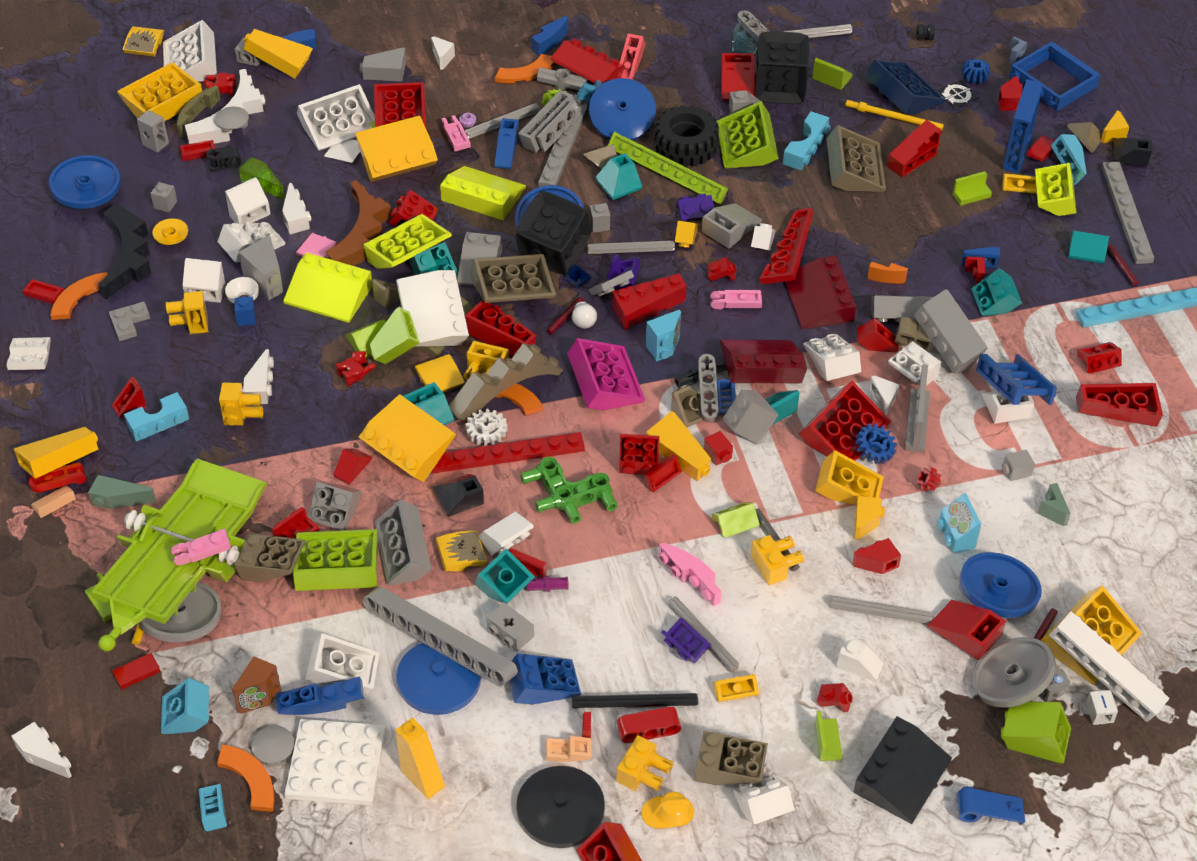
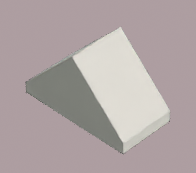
[431,37,455,70]
[869,376,899,415]

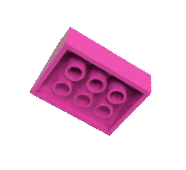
[567,338,645,410]

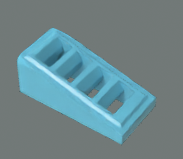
[199,784,227,831]

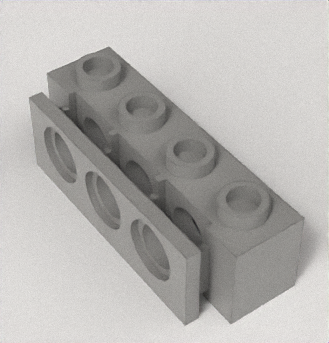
[518,90,580,153]

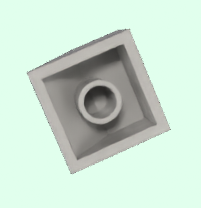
[723,390,779,444]

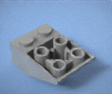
[702,203,763,249]

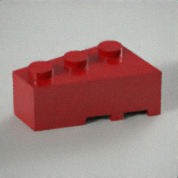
[887,119,941,178]

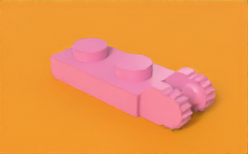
[441,115,471,151]
[710,290,762,309]
[171,529,231,565]

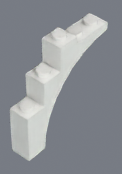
[185,69,265,144]

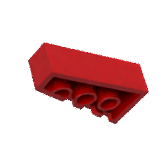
[612,273,687,331]
[465,300,536,356]
[1076,383,1163,427]

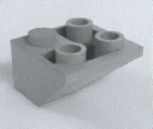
[308,482,361,531]

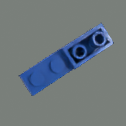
[276,676,364,715]

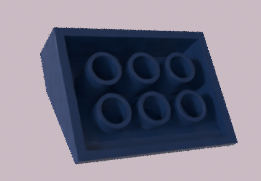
[865,59,946,115]

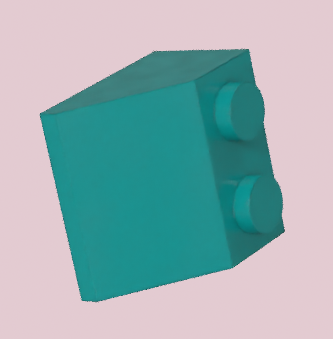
[474,549,535,604]

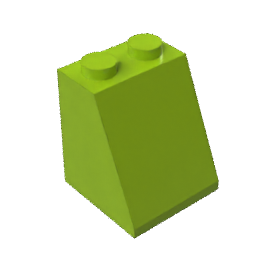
[1001,701,1071,763]

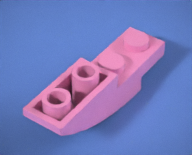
[658,543,721,606]

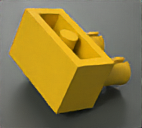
[166,291,208,334]
[464,341,509,381]
[219,383,263,426]
[751,535,804,585]
[616,736,674,791]

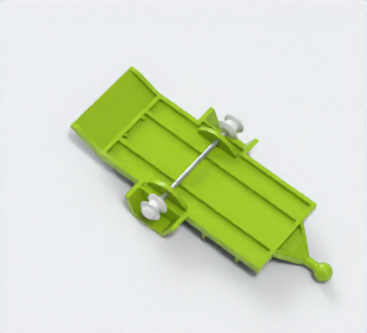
[91,459,267,652]

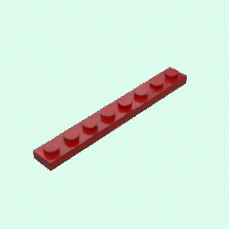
[432,432,585,474]

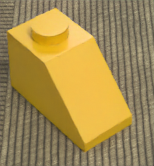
[675,221,699,247]
[854,496,885,540]

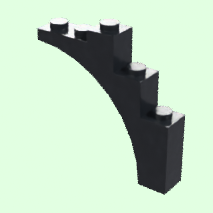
[98,203,151,300]

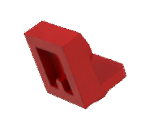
[964,257,985,285]

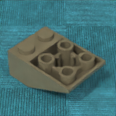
[235,533,305,582]
[694,731,768,785]

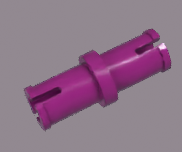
[527,576,569,592]

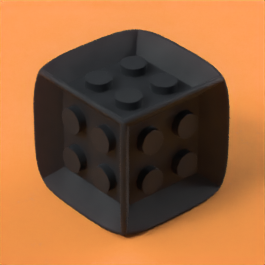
[755,31,809,104]
[515,191,591,275]

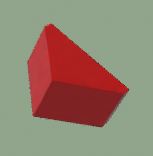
[111,377,147,418]
[333,449,372,485]

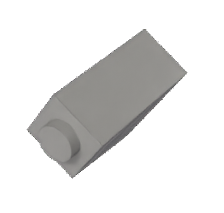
[360,48,407,82]

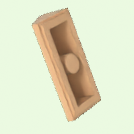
[31,485,76,518]

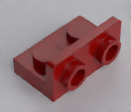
[1077,342,1122,374]

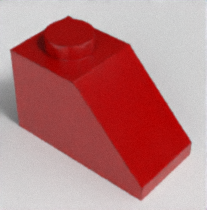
[857,318,898,352]

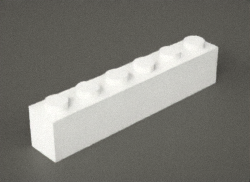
[1049,612,1170,722]

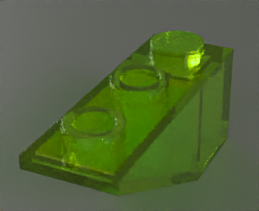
[239,157,285,199]

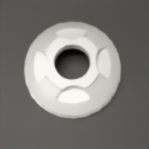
[225,277,259,304]

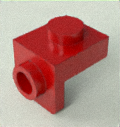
[707,257,737,281]
[817,683,853,712]

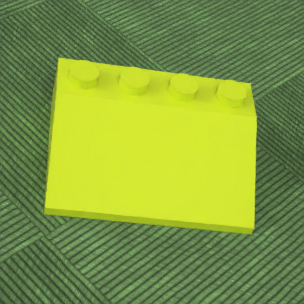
[440,166,526,221]
[363,214,452,269]
[283,252,373,323]

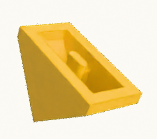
[1101,111,1129,143]

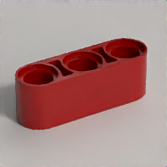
[616,707,682,743]

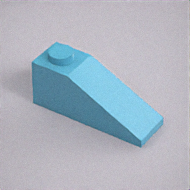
[1051,134,1087,185]

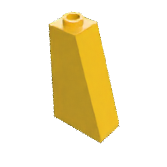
[243,29,313,79]
[646,411,711,481]
[14,427,98,479]
[395,717,445,799]

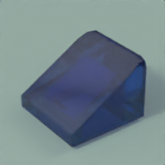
[564,264,592,288]

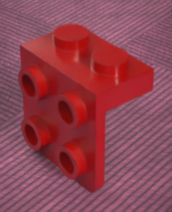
[389,190,438,227]

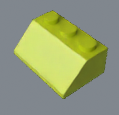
[1035,163,1077,216]

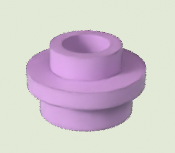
[459,113,476,128]

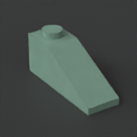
[88,475,156,509]

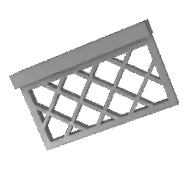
[905,364,930,453]

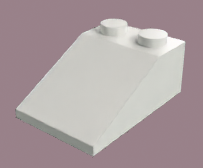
[305,633,380,691]

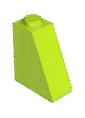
[370,307,420,364]

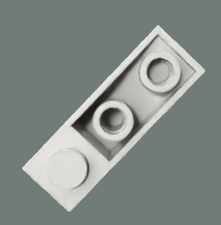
[282,183,311,235]
[243,349,274,404]
[11,722,72,778]

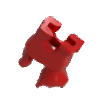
[203,73,236,96]
[335,351,376,387]

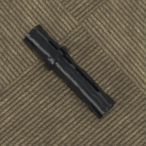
[674,359,727,388]

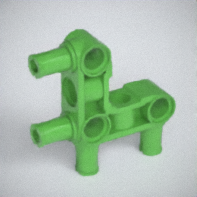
[520,457,618,524]

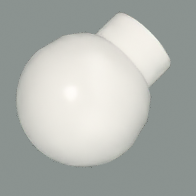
[572,302,597,329]

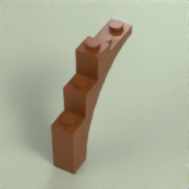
[325,180,391,266]

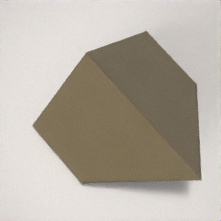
[1067,122,1103,153]
[583,144,617,169]
[671,385,703,427]

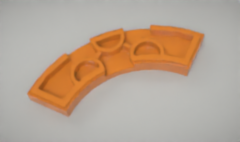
[495,54,555,84]
[50,272,108,320]
[495,383,543,416]
[217,744,275,812]

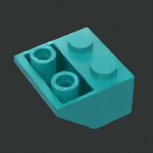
[971,268,1022,316]
[403,382,454,426]

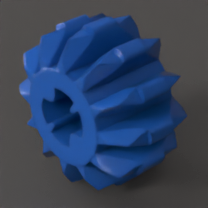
[962,58,990,84]

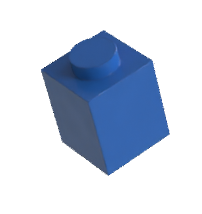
[234,296,256,326]

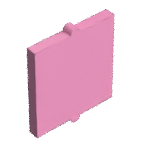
[296,233,337,258]

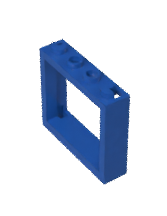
[1009,42,1101,111]
[1003,80,1044,174]

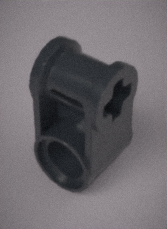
[207,146,241,172]

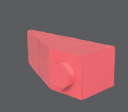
[620,34,645,80]

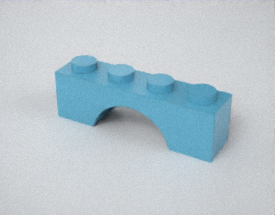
[783,111,830,170]

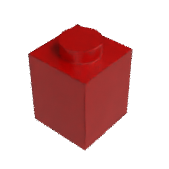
[703,431,733,466]

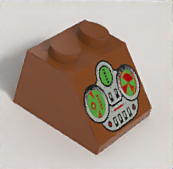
[232,656,281,714]

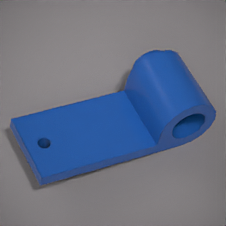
[957,786,1025,824]

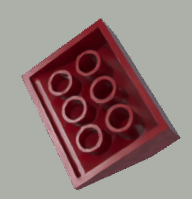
[784,255,856,329]
[720,339,807,384]

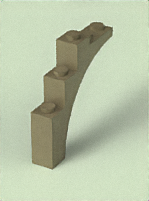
[449,343,563,421]

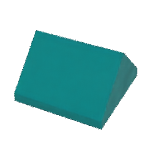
[1068,231,1109,264]
[765,390,800,425]

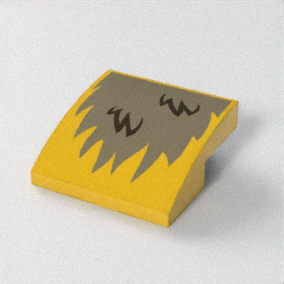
[123,26,164,57]
[435,530,487,572]

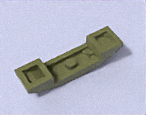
[177,86,221,138]

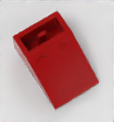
[721,53,755,101]
[619,434,660,475]
[928,599,1006,660]

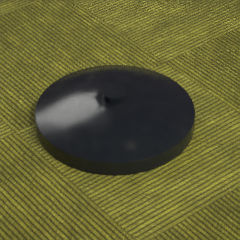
[516,766,605,848]

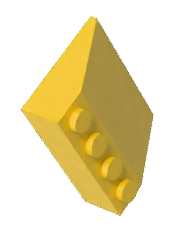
[117,62,202,121]
[355,116,438,182]
[359,394,456,482]
[1041,585,1142,685]

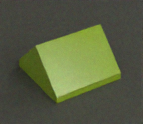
[812,58,853,90]
[345,320,386,359]

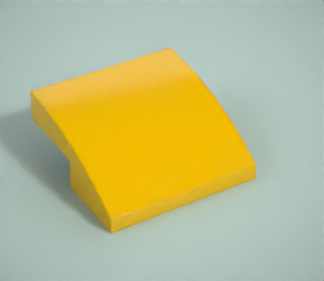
[415,354,465,393]

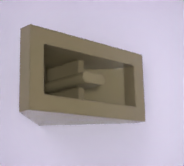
[372,279,400,309]

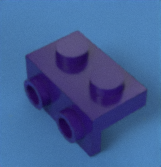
[676,194,714,221]
[607,254,640,291]
[661,617,711,663]

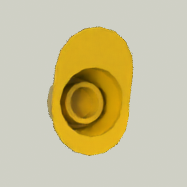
[641,792,694,829]

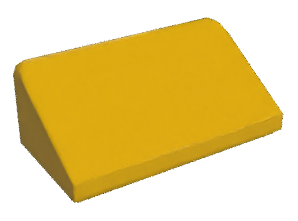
[1002,174,1037,194]
[712,674,759,702]

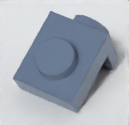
[1009,37,1027,64]

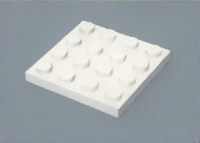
[285,719,386,806]

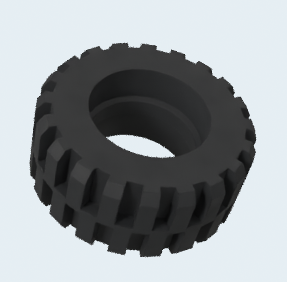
[654,105,719,167]

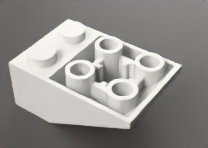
[218,222,285,262]
[803,334,861,381]

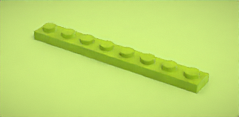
[608,132,728,204]

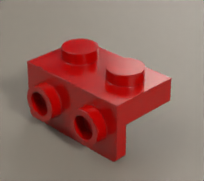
[272,507,320,539]

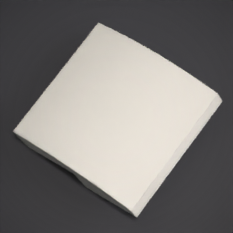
[7,337,51,370]

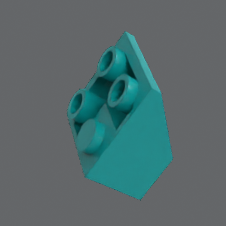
[596,153,642,200]
[408,242,458,276]

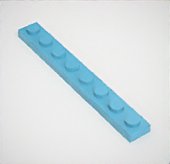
[1076,287,1197,328]

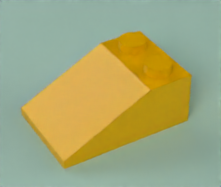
[815,451,884,505]

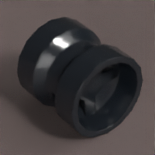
[916,24,935,40]

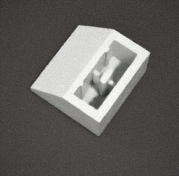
[225,177,270,224]
[183,258,226,303]
[888,342,941,386]
[982,391,1034,424]
[479,511,534,556]
[733,775,795,825]

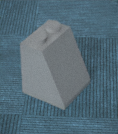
[239,235,283,301]

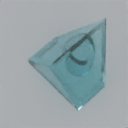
[730,22,757,54]

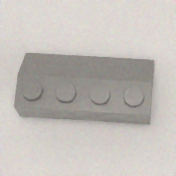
[914,289,988,374]
[870,295,933,322]
[374,500,432,586]

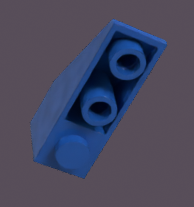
[494,118,519,169]

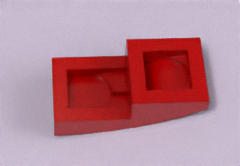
[1027,135,1055,162]

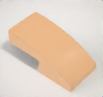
[545,736,592,762]

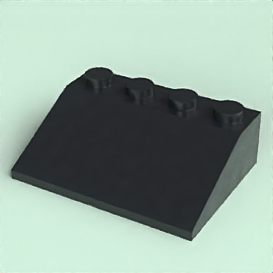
[853,716,952,824]

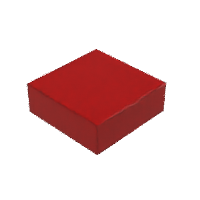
[582,712,591,738]

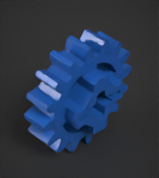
[855,423,897,464]

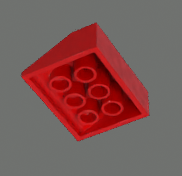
[374,82,427,130]
[798,380,891,461]

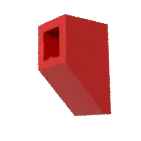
[998,76,1022,111]
[852,538,901,574]

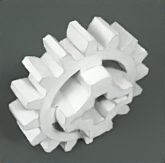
[466,409,507,446]

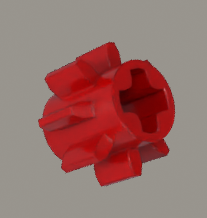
[917,467,941,492]

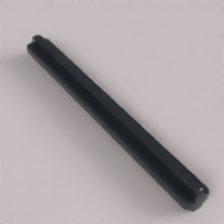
[572,693,698,708]

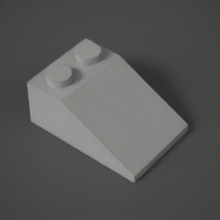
[457,232,502,287]

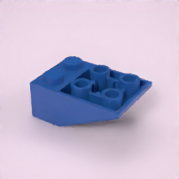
[509,653,581,705]

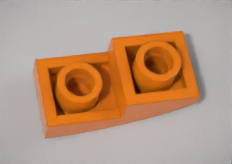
[867,262,908,284]

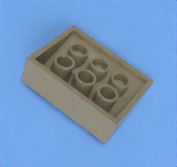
[826,125,886,192]
[471,254,556,303]

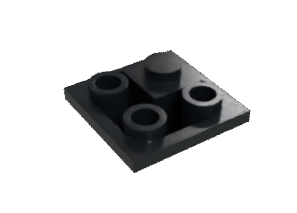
[1113,138,1152,167]
[432,474,484,517]

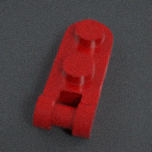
[29,463,86,493]

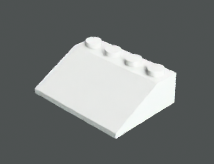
[163,20,217,82]
[297,84,375,151]
[396,270,469,346]

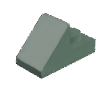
[1038,483,1071,526]

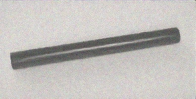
[755,508,800,571]

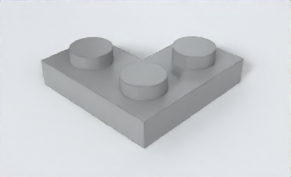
[588,270,634,297]
[109,302,150,341]

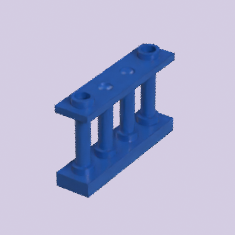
[976,354,1057,405]

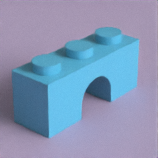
[124,392,189,442]

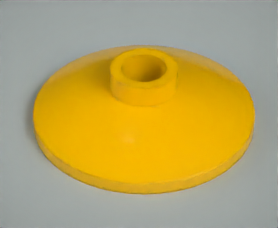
[152,219,188,245]

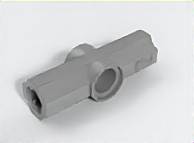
[537,67,588,91]

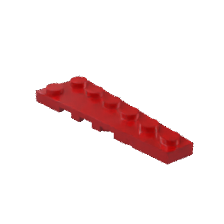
[760,208,814,284]

